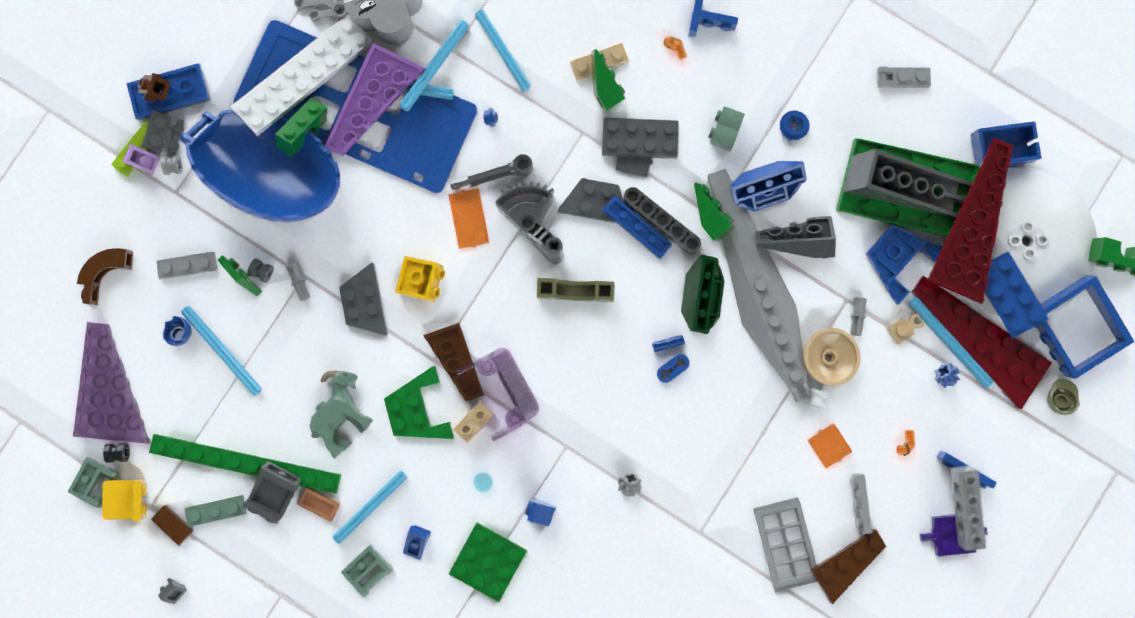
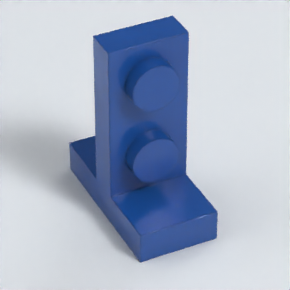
[688,0,739,38]

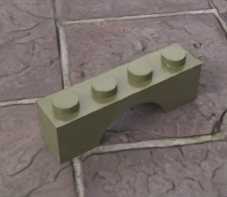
[536,278,615,303]

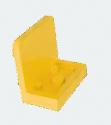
[102,479,147,521]

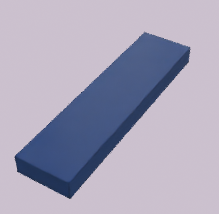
[601,195,672,259]

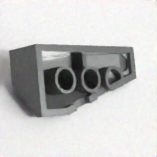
[756,216,836,259]

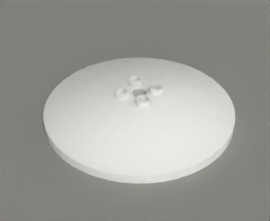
[942,167,1098,316]

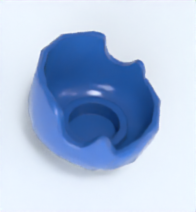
[162,316,192,346]

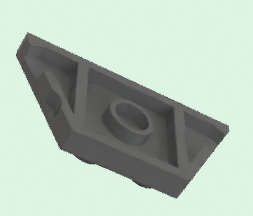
[557,178,624,224]
[339,263,388,335]

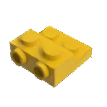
[395,256,445,302]

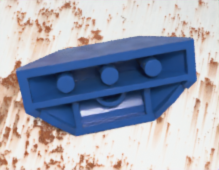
[730,161,807,212]

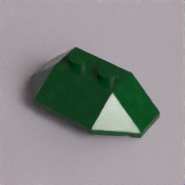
[681,254,725,334]

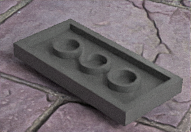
[602,117,679,159]

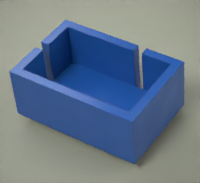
[970,121,1042,166]

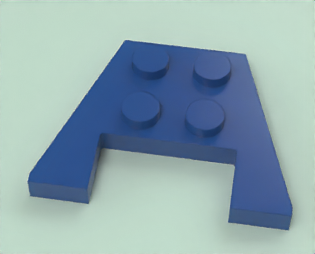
[865,225,942,305]

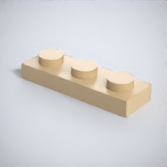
[570,42,629,81]

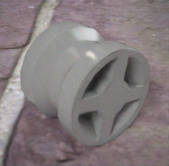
[161,155,183,175]

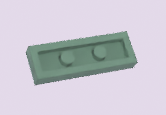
[184,495,247,527]

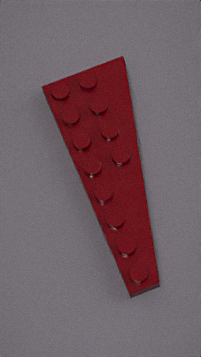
[927,138,1013,304]
[911,275,1052,410]

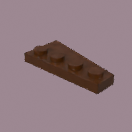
[423,323,484,402]

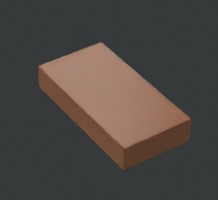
[297,487,341,522]

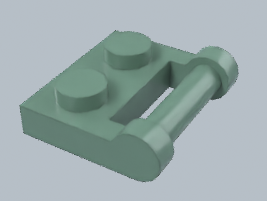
[67,457,119,508]
[341,544,394,597]

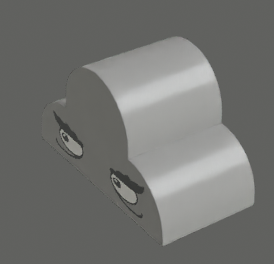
[344,0,423,45]

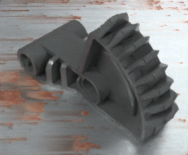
[495,181,564,264]

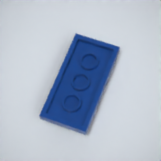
[126,63,211,121]
[985,251,1050,338]

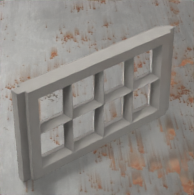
[753,497,817,593]

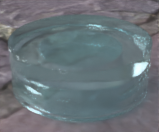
[473,472,493,492]

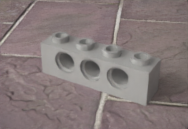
[950,466,987,551]

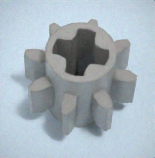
[618,473,642,497]

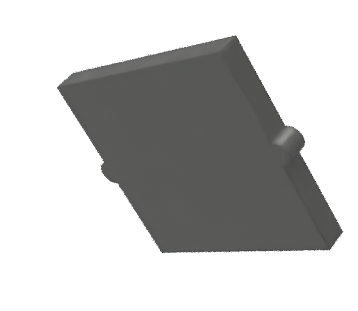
[615,157,653,177]

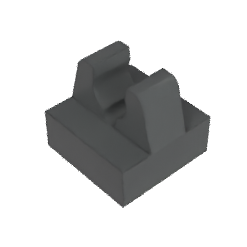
[158,578,187,604]

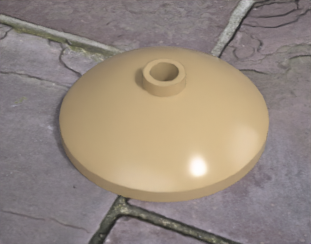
[803,328,861,386]

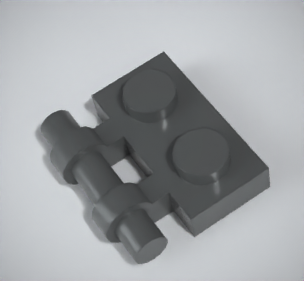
[141,110,185,157]

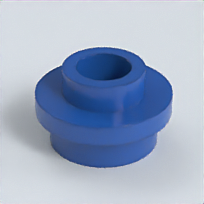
[483,108,498,127]

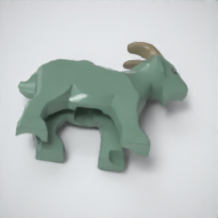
[309,370,374,459]

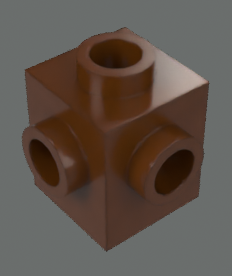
[138,73,170,103]

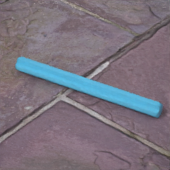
[399,20,469,112]
[908,297,993,388]
[181,306,262,396]

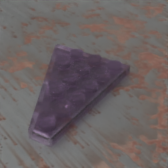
[73,322,150,444]

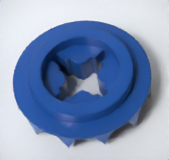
[779,110,810,141]

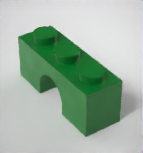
[275,98,327,157]
[1088,237,1135,276]

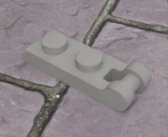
[877,66,931,88]

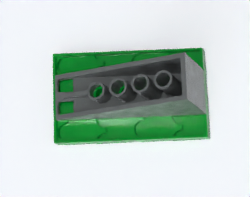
[836,138,980,237]

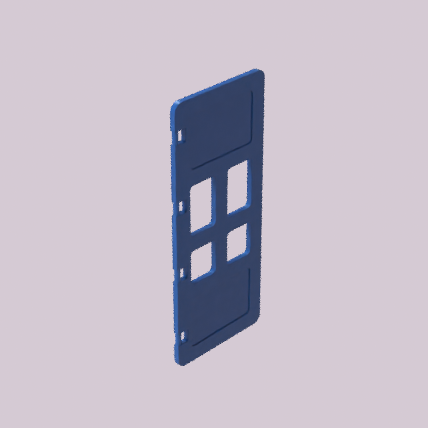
[233,20,478,193]

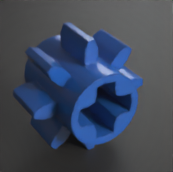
[934,363,960,388]

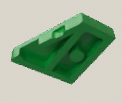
[217,255,263,297]

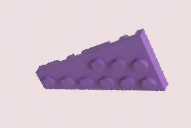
[325,43,425,156]

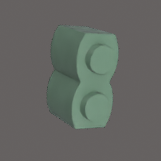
[708,106,745,152]

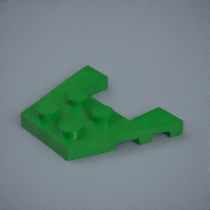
[384,366,454,439]

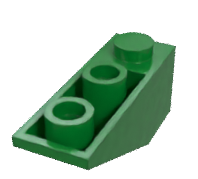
[591,48,626,111]
[694,182,735,242]

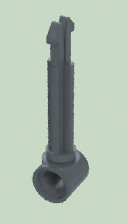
[450,154,533,190]

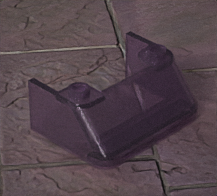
[455,347,539,442]

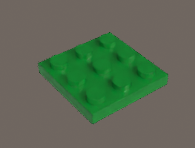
[448,522,527,602]

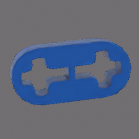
[657,354,690,383]

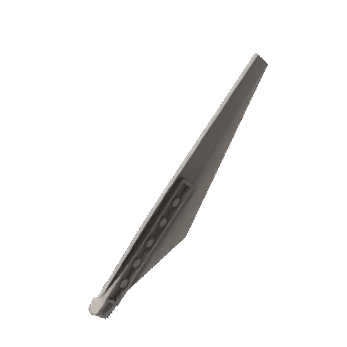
[707,168,812,403]

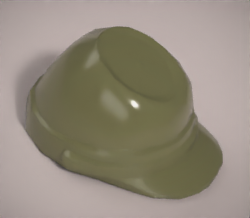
[1047,379,1080,415]

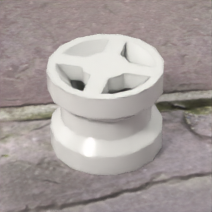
[805,388,829,409]

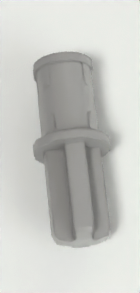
[286,263,310,301]
[850,297,867,336]

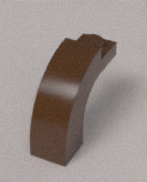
[76,248,133,305]

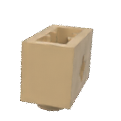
[453,401,496,443]

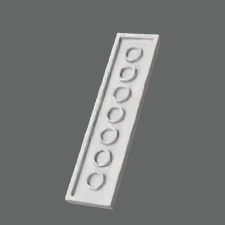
[230,14,374,136]

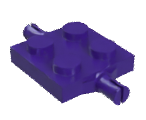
[919,514,988,557]

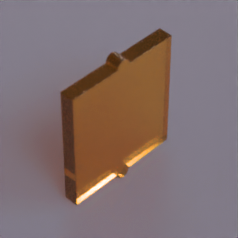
[807,423,853,469]

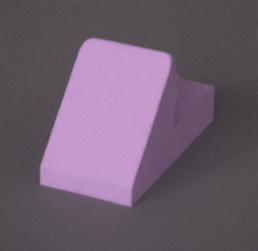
[123,144,160,175]

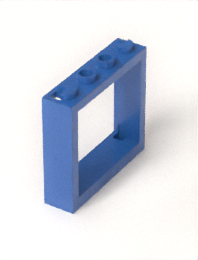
[1034,275,1135,379]

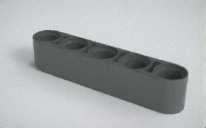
[623,187,701,254]

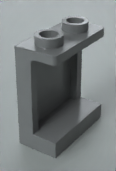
[243,461,302,524]

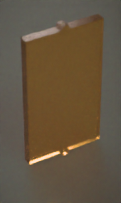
[448,188,490,249]

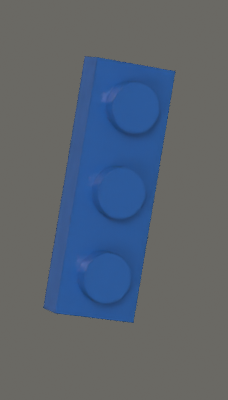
[937,451,998,489]

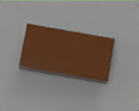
[151,504,194,546]

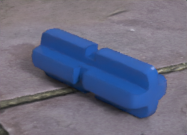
[652,335,685,352]

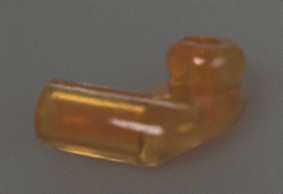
[663,36,688,60]
[896,430,915,456]

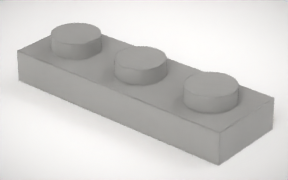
[156,251,217,280]
[850,473,872,534]

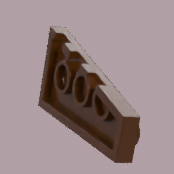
[810,529,886,605]

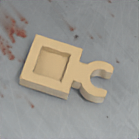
[887,313,924,344]

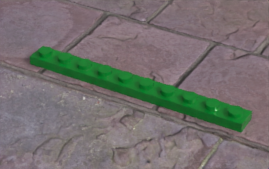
[149,434,342,494]

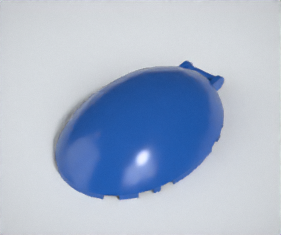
[179,110,340,223]

